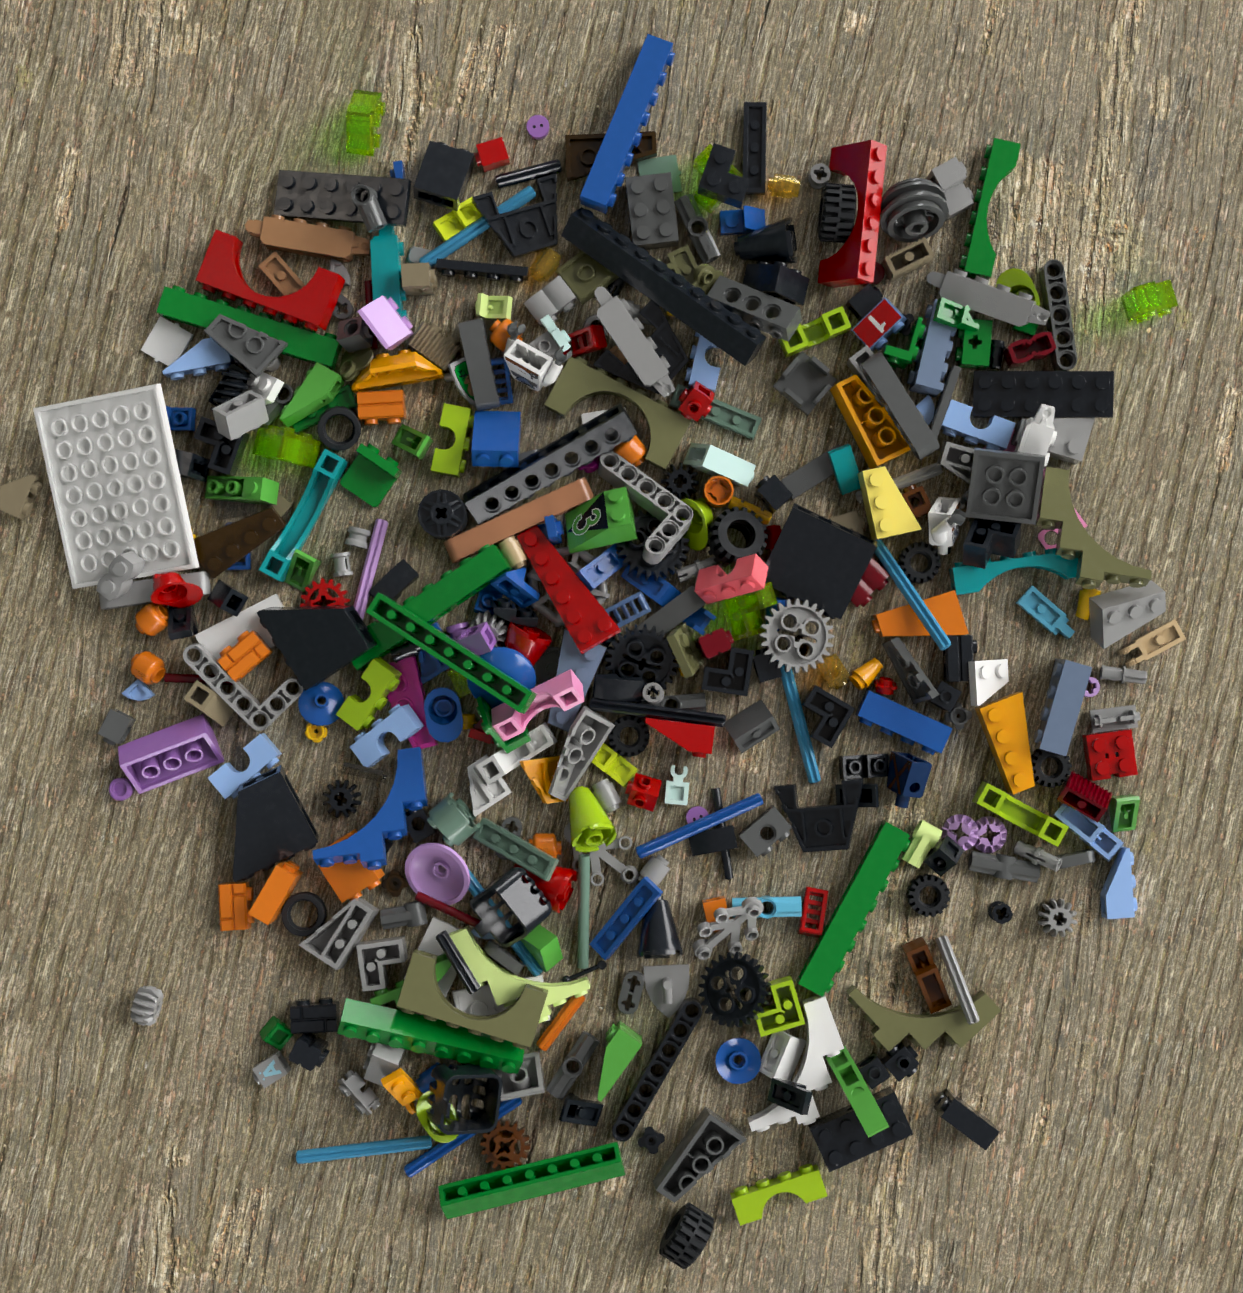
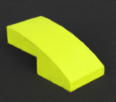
[432,197,482,242]
[592,743,639,788]

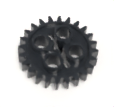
[615,510,690,581]
[605,624,679,695]
[698,952,771,1028]

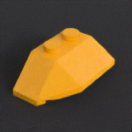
[352,349,444,394]

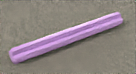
[353,519,388,620]

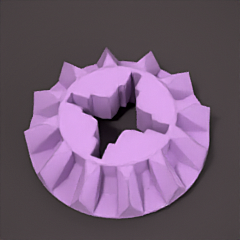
[942,814,979,851]
[974,816,1007,853]

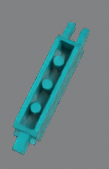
[370,225,408,347]

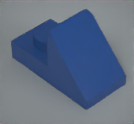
[719,206,766,235]
[490,568,540,608]

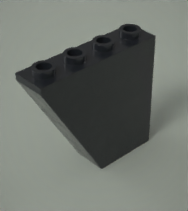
[257,605,378,691]
[233,765,319,882]

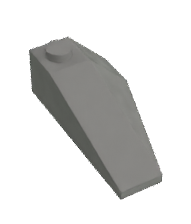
[548,706,615,802]

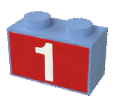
[851,297,907,351]

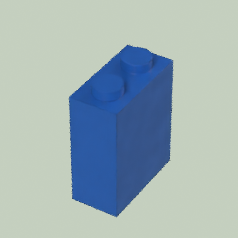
[471,411,521,467]

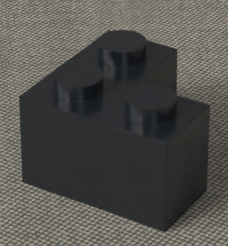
[697,143,750,209]
[742,261,810,305]
[194,416,250,476]
[963,518,1022,569]
[701,647,754,696]
[801,685,855,748]

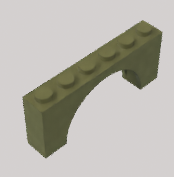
[544,356,691,471]
[397,949,548,1049]

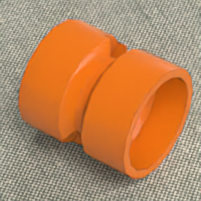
[703,475,734,508]

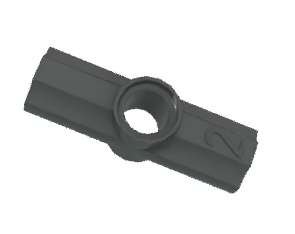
[674,193,721,264]
[637,693,706,718]
[968,851,1041,883]
[546,1030,600,1100]

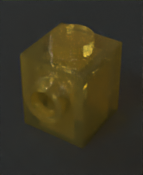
[816,653,850,690]

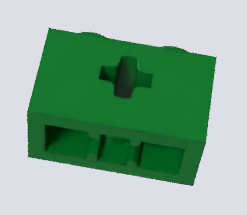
[955,319,993,370]

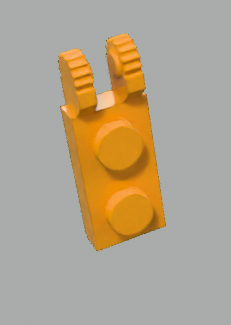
[381,1068,423,1115]

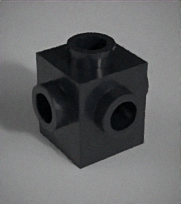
[881,1042,920,1082]

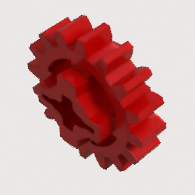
[300,578,351,607]

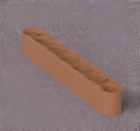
[443,477,595,564]

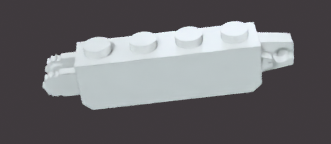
[1015,404,1057,467]

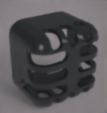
[470,867,552,947]
[426,1063,502,1135]

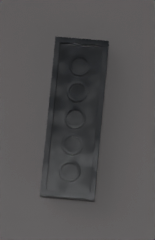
[274,170,412,227]
[973,371,1114,418]

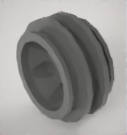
[880,178,949,242]

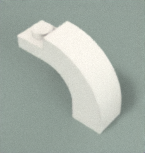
[476,722,558,785]

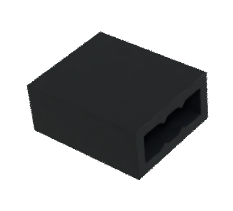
[413,141,474,211]
[934,1089,1000,1150]

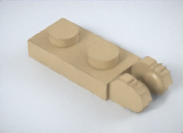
[1119,619,1186,668]

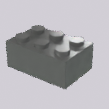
[625,172,679,250]

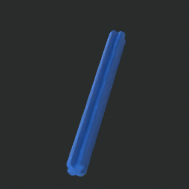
[635,793,763,858]
[404,1097,522,1177]

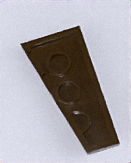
[565,131,657,182]
[193,506,287,579]

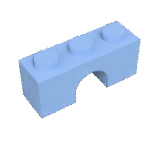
[685,332,720,393]
[941,399,1016,451]
[350,704,424,769]
[208,733,282,799]

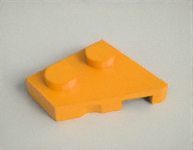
[520,755,568,804]

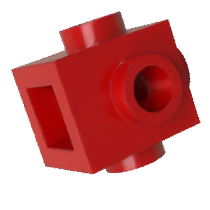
[678,381,715,422]
[625,773,662,812]

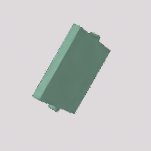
[637,155,682,193]

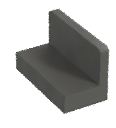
[725,700,780,753]

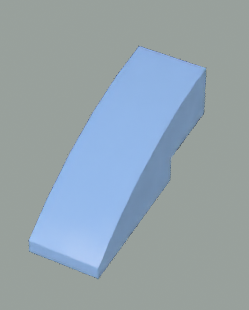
[1054,803,1124,862]

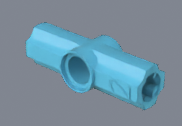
[732,896,802,919]

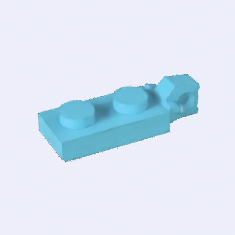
[1016,585,1075,639]

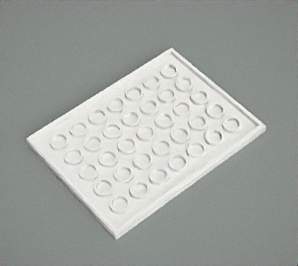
[33,384,199,589]

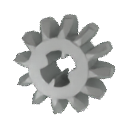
[470,610,509,647]
[1038,898,1077,937]
[130,986,164,1026]

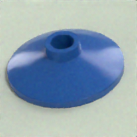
[298,682,344,726]
[715,1038,761,1084]

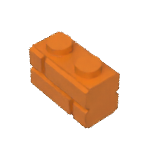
[357,390,406,426]
[217,630,273,682]
[218,881,255,931]

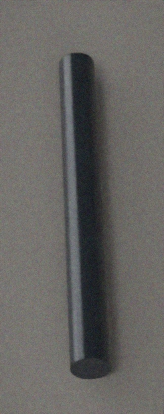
[711,787,734,879]

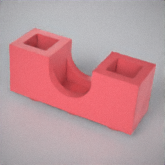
[694,554,768,604]

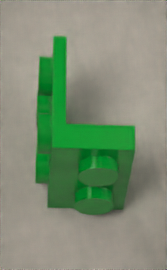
[881,317,925,370]
[340,443,402,508]
[476,696,531,754]

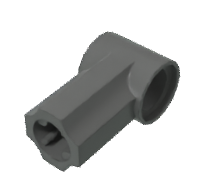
[351,184,388,233]
[265,383,295,427]
[380,901,428,930]

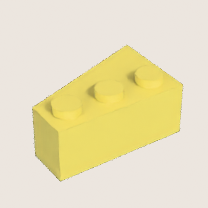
[858,466,922,540]

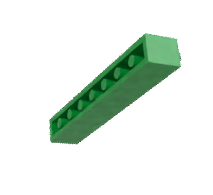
[156,285,342,370]
[352,544,512,671]
[366,592,537,714]
[796,820,911,997]
[337,998,525,1074]
[438,1142,626,1219]

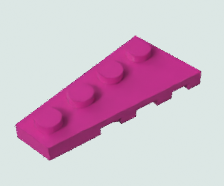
[387,656,438,749]

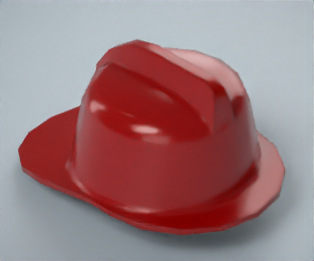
[150,572,203,608]

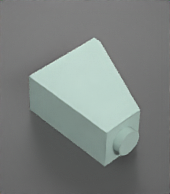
[683,443,756,487]

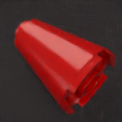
[504,622,552,666]
[513,864,578,914]

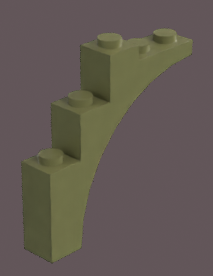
[1036,467,1152,589]
[847,985,1001,1051]

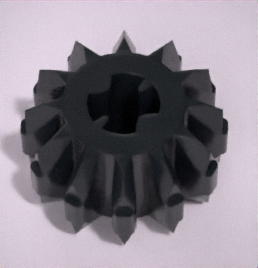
[660,462,699,500]
[323,779,362,818]

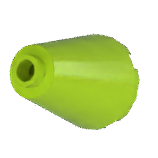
[569,786,617,853]

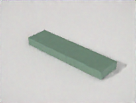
[669,384,762,440]
[473,818,559,881]

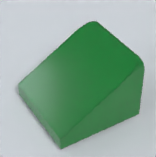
[259,1016,294,1050]

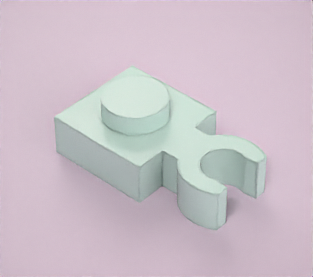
[540,314,571,352]
[664,765,689,806]

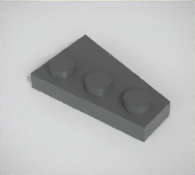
[204,314,288,378]
[882,637,939,704]

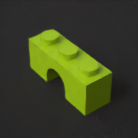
[778,306,851,358]
[431,403,474,478]
[336,658,402,731]

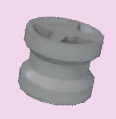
[345,526,371,549]

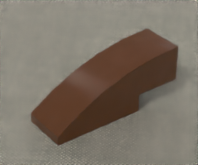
[901,937,952,1014]

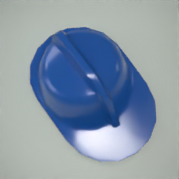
[424,687,463,742]

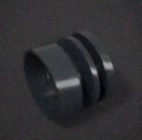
[417,489,469,541]

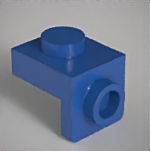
[537,515,564,545]

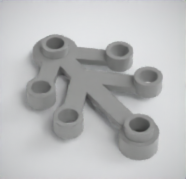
[564,823,639,886]
[692,897,764,960]

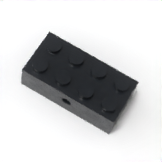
[808,1086,913,1173]

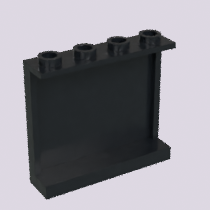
[764,503,878,619]

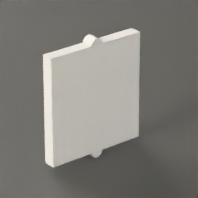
[141,316,194,366]

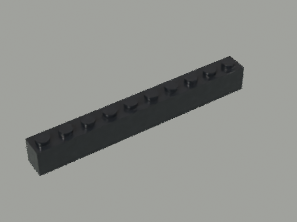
[561,207,767,366]

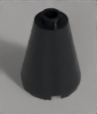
[734,217,798,264]
[637,896,683,959]

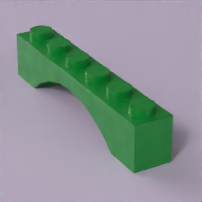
[959,138,1021,280]

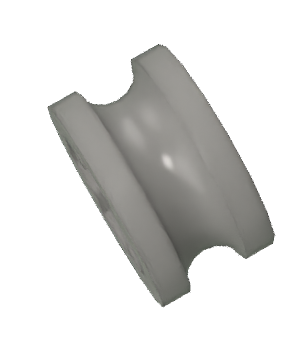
[642,682,664,705]

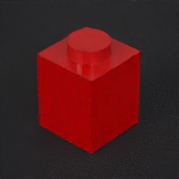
[474,137,510,172]

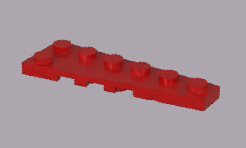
[517,525,621,654]

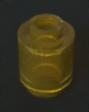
[767,173,801,199]
[529,247,561,283]

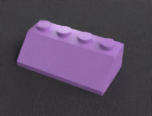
[118,714,224,794]

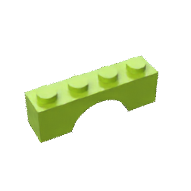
[972,781,1069,847]
[730,1163,828,1226]

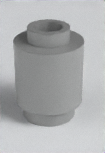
[591,778,622,814]
[638,854,670,886]

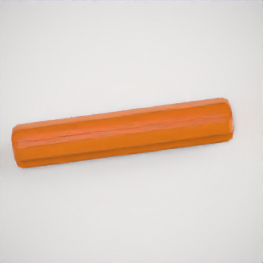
[536,995,585,1051]

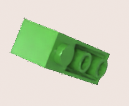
[279,362,344,428]
[205,476,279,505]

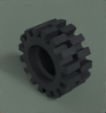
[898,542,941,584]
[608,715,650,757]
[1031,749,1072,788]
[906,874,950,917]

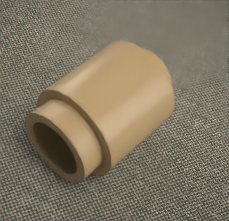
[498,535,529,570]

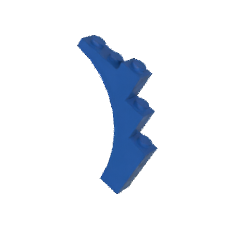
[312,747,428,870]

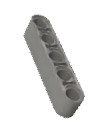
[99,571,211,610]

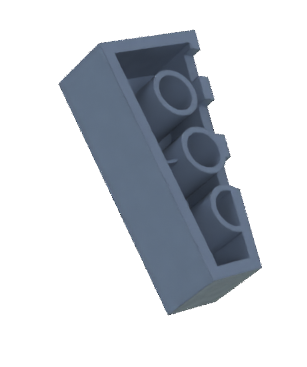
[907,299,957,397]
[548,629,607,732]
[1033,659,1092,756]

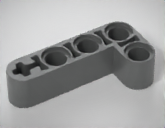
[458,318,501,411]

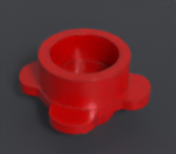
[874,677,897,695]

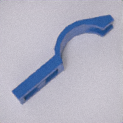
[621,565,717,636]

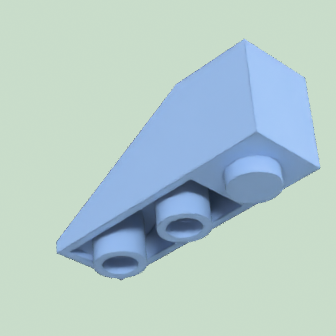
[162,338,235,380]
[1100,846,1138,919]

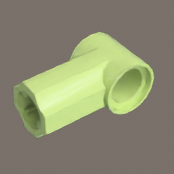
[901,819,942,869]

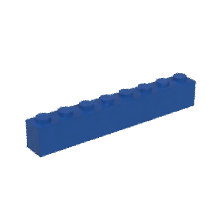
[580,34,675,214]

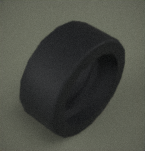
[317,406,361,451]
[281,892,327,937]

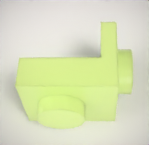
[475,293,513,320]

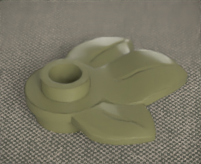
[691,264,724,295]
[339,348,374,381]

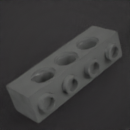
[707,275,802,342]

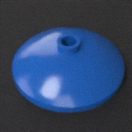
[467,647,536,708]

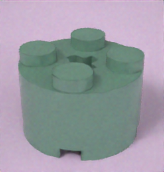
[427,793,481,847]

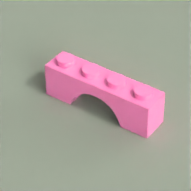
[491,669,585,742]

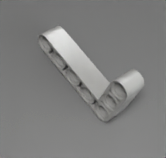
[598,451,693,564]
[183,643,304,731]

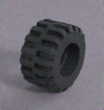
[818,183,856,243]
[706,507,768,569]
[659,1203,714,1269]

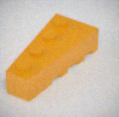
[830,374,911,469]
[975,692,1035,795]

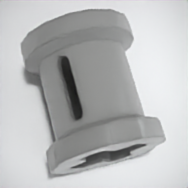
[808,163,831,189]
[330,552,354,577]

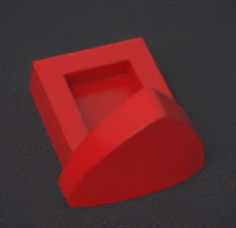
[468,719,494,744]

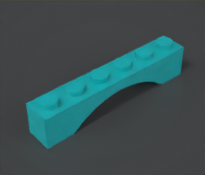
[259,449,349,582]
[949,548,1078,595]

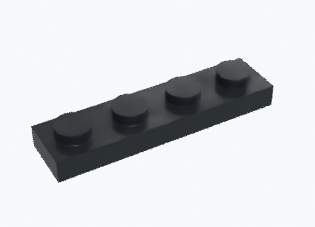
[742,102,767,195]
[436,258,529,283]

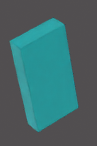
[828,444,860,495]

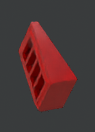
[562,325,607,358]
[797,886,829,938]

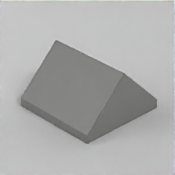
[495,1051,546,1101]

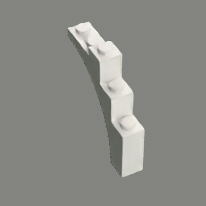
[747,995,844,1132]

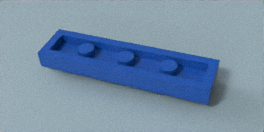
[589,877,663,960]

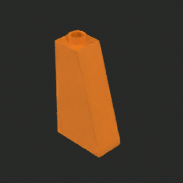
[871,590,969,637]

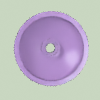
[405,843,470,905]

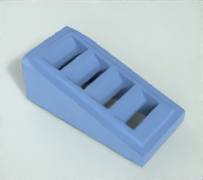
[605,591,651,628]

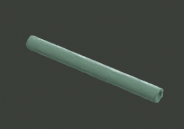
[577,854,590,969]

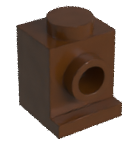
[902,484,932,519]

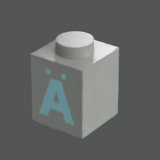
[252,1050,291,1088]

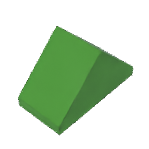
[391,424,433,461]
[285,549,321,593]
[1109,794,1140,832]
[521,925,563,973]

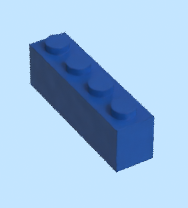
[855,690,953,755]

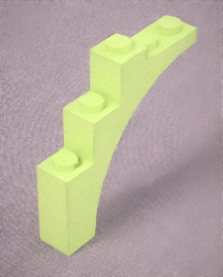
[449,926,591,1024]

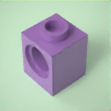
[457,622,497,656]

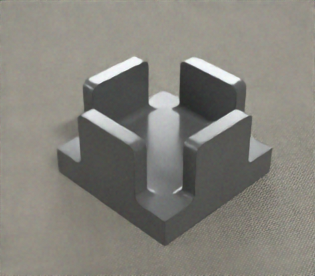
[773,351,837,416]

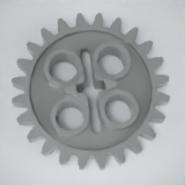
[759,598,835,674]

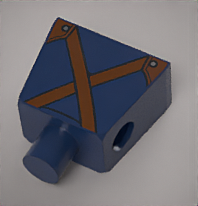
[887,751,932,808]

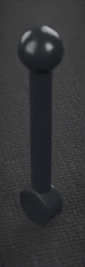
[562,960,607,982]

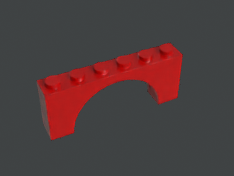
[818,140,887,288]
[196,229,345,332]

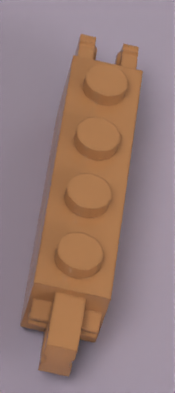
[245,214,371,263]

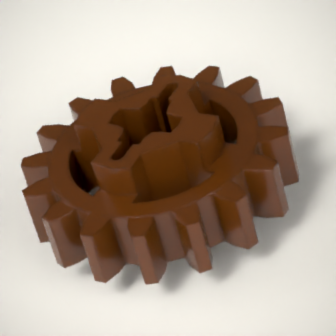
[480,1119,530,1170]

